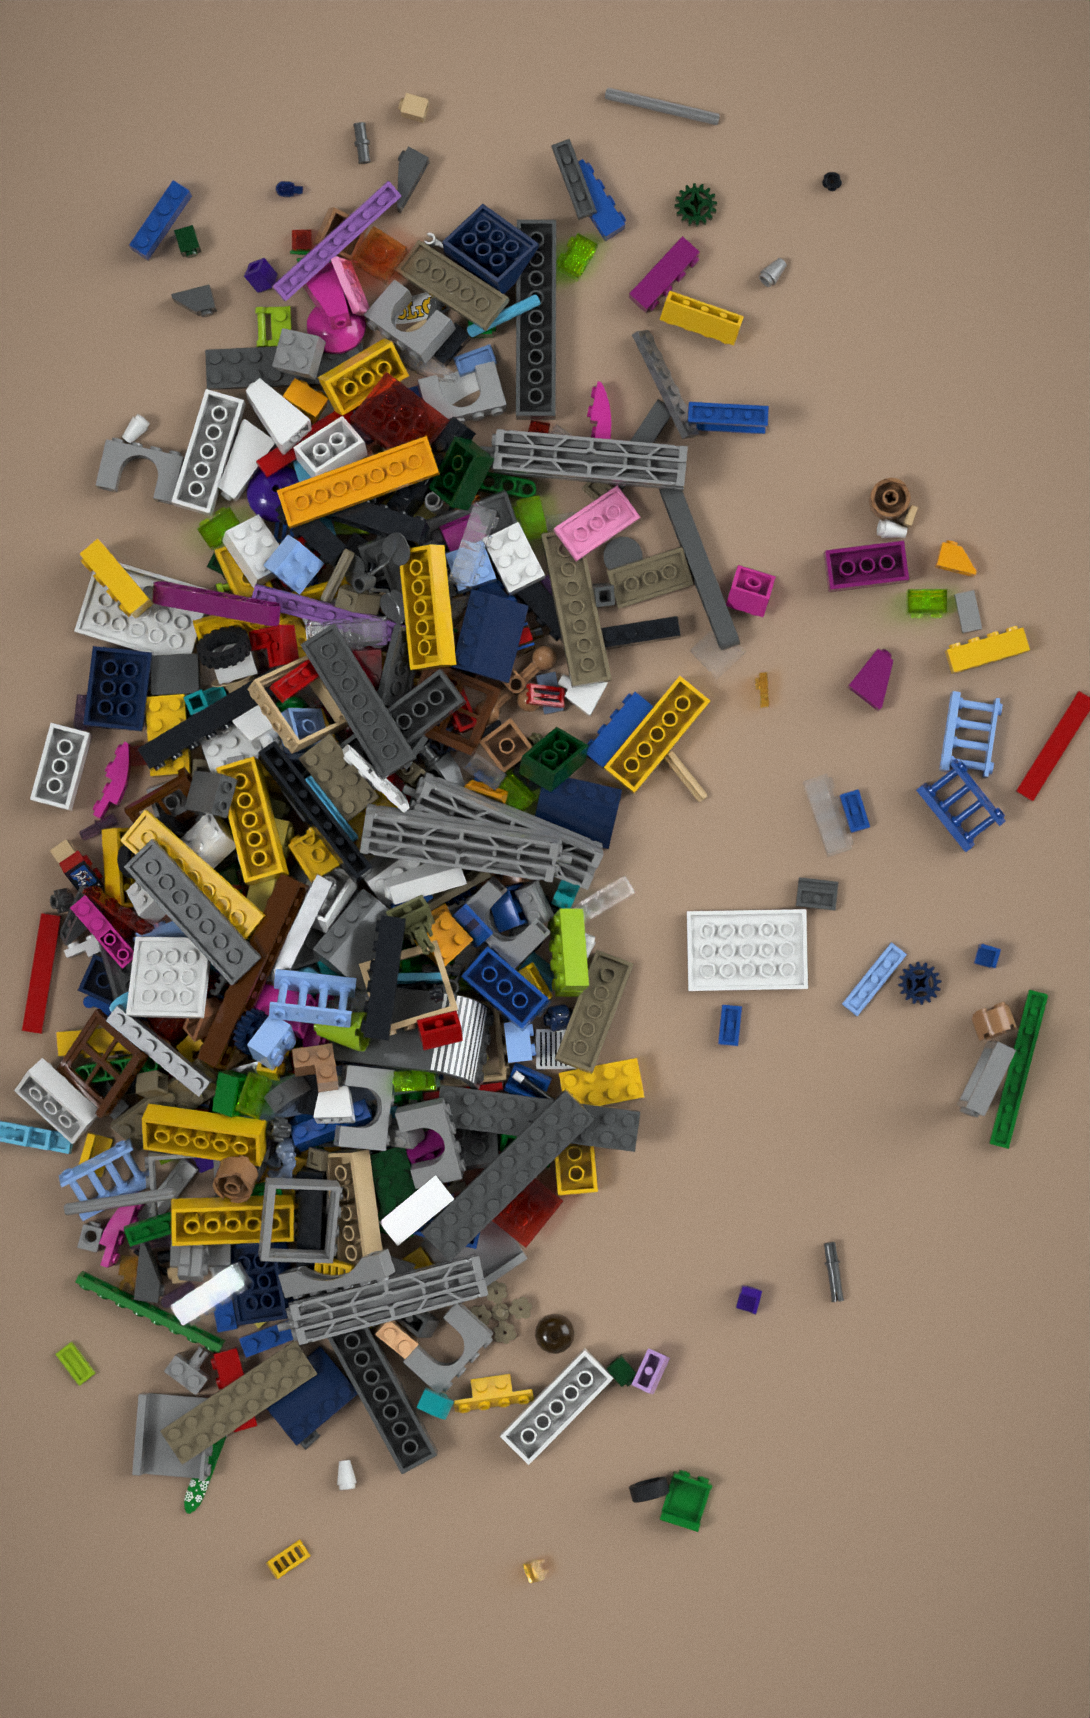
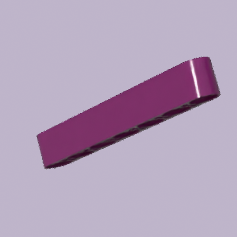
[152,581,281,626]

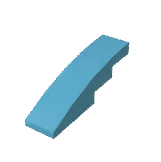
[0,1121,73,1154]

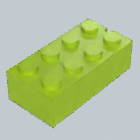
[547,908,589,997]

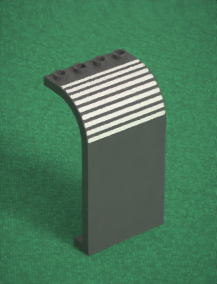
[329,987,494,1090]

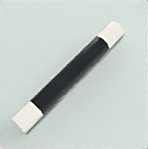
[512,1071,555,1100]

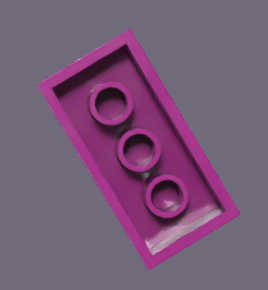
[824,541,909,593]

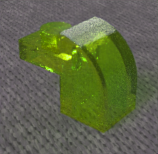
[393,1071,437,1092]

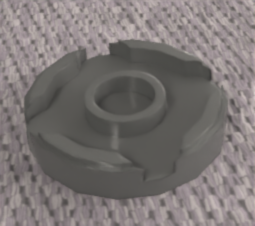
[604,537,642,570]

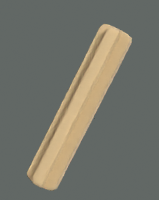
[664,751,708,802]

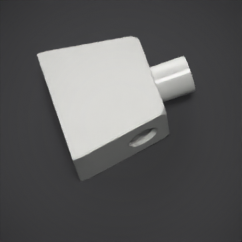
[558,674,608,717]
[232,705,279,749]
[314,1076,355,1124]

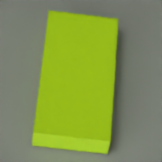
[55,1342,96,1386]

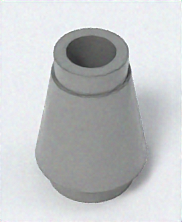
[759,258,787,287]

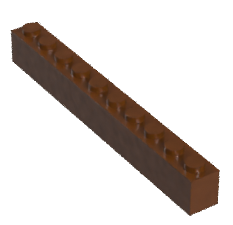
[197,873,310,1070]

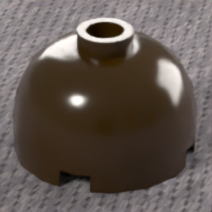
[535,1314,574,1354]

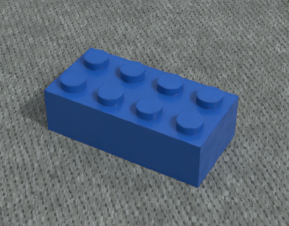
[461,946,549,1032]

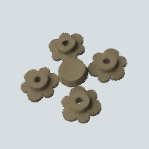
[471,1281,532,1344]

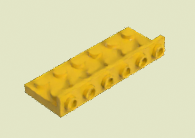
[288,789,398,883]

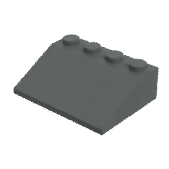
[313,889,405,992]

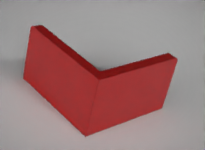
[249,625,299,667]

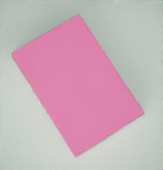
[331,256,370,317]

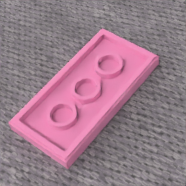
[553,485,640,562]

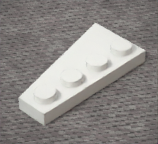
[342,744,410,813]

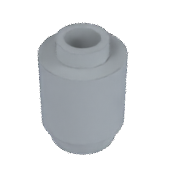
[425,492,450,515]

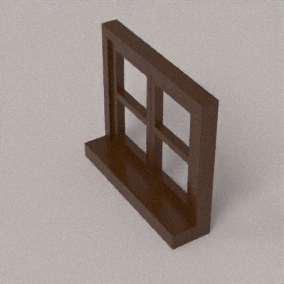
[416,667,501,756]
[124,767,223,824]
[56,1008,149,1119]

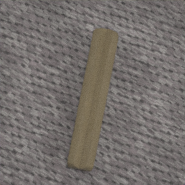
[320,549,355,603]

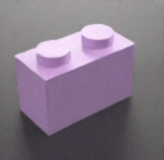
[631,1348,670,1394]

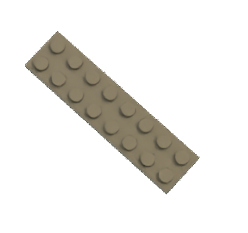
[541,532,612,688]
[160,1341,317,1465]

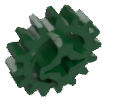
[674,183,717,227]

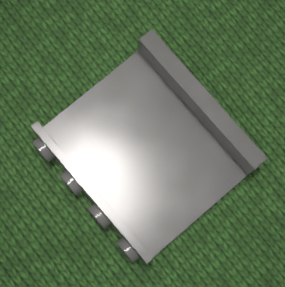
[421,1214,527,1303]
[132,1392,213,1481]

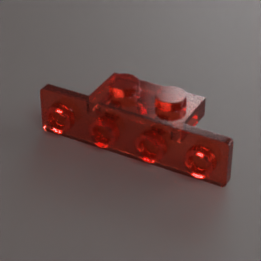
[82,886,153,939]

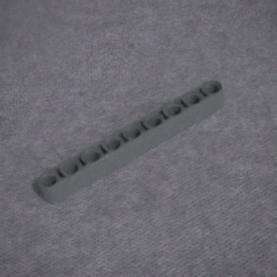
[659,489,740,651]

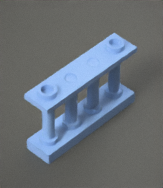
[939,691,1003,778]
[269,969,357,1028]
[59,1138,149,1221]

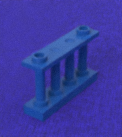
[688,402,769,434]
[916,759,1006,852]

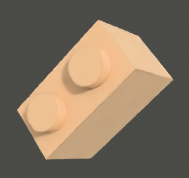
[374,1320,419,1359]

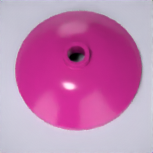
[307,300,366,354]

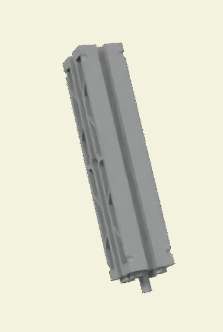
[480,429,688,491]
[402,772,604,890]
[360,803,572,882]
[277,1253,488,1345]

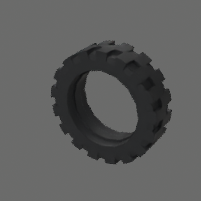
[196,626,252,670]

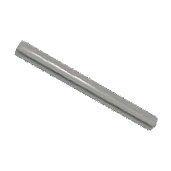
[605,88,720,125]
[64,1187,177,1215]

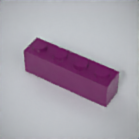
[629,236,700,313]

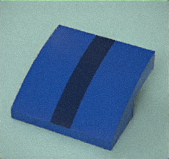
[452,904,493,948]

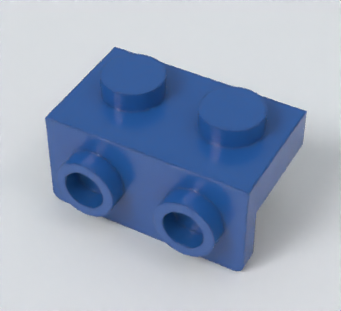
[504,1062,552,1098]

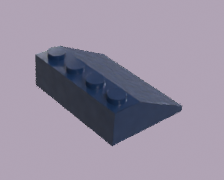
[442,203,539,294]
[451,589,529,683]
[83,646,152,732]
[535,777,622,849]
[228,1242,298,1326]
[266,1347,358,1446]

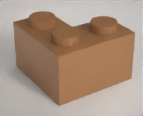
[292,1043,338,1093]

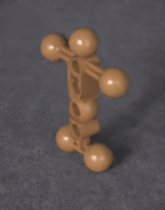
[453,606,557,725]

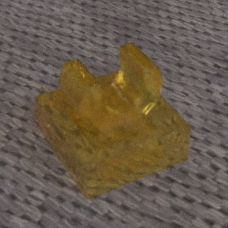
[522,1559,549,1583]

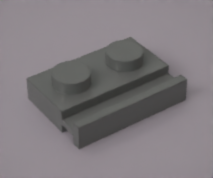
[796,877,839,911]

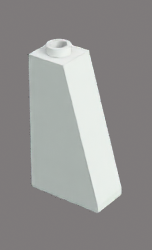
[246,378,312,455]
[218,419,277,501]
[383,863,467,905]

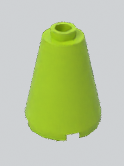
[314,1011,370,1052]

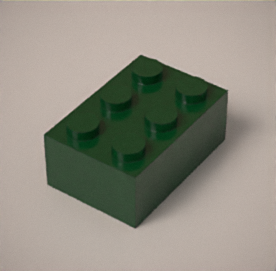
[429,436,494,511]
[519,727,589,792]
[370,1147,419,1215]

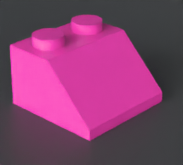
[726,565,776,617]

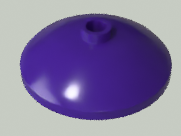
[247,466,299,522]

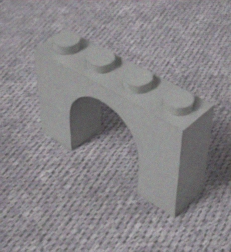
[364,280,456,364]
[417,361,507,430]
[96,438,185,505]
[466,876,550,969]
[334,1065,396,1151]
[395,1097,466,1189]
[403,1303,493,1393]

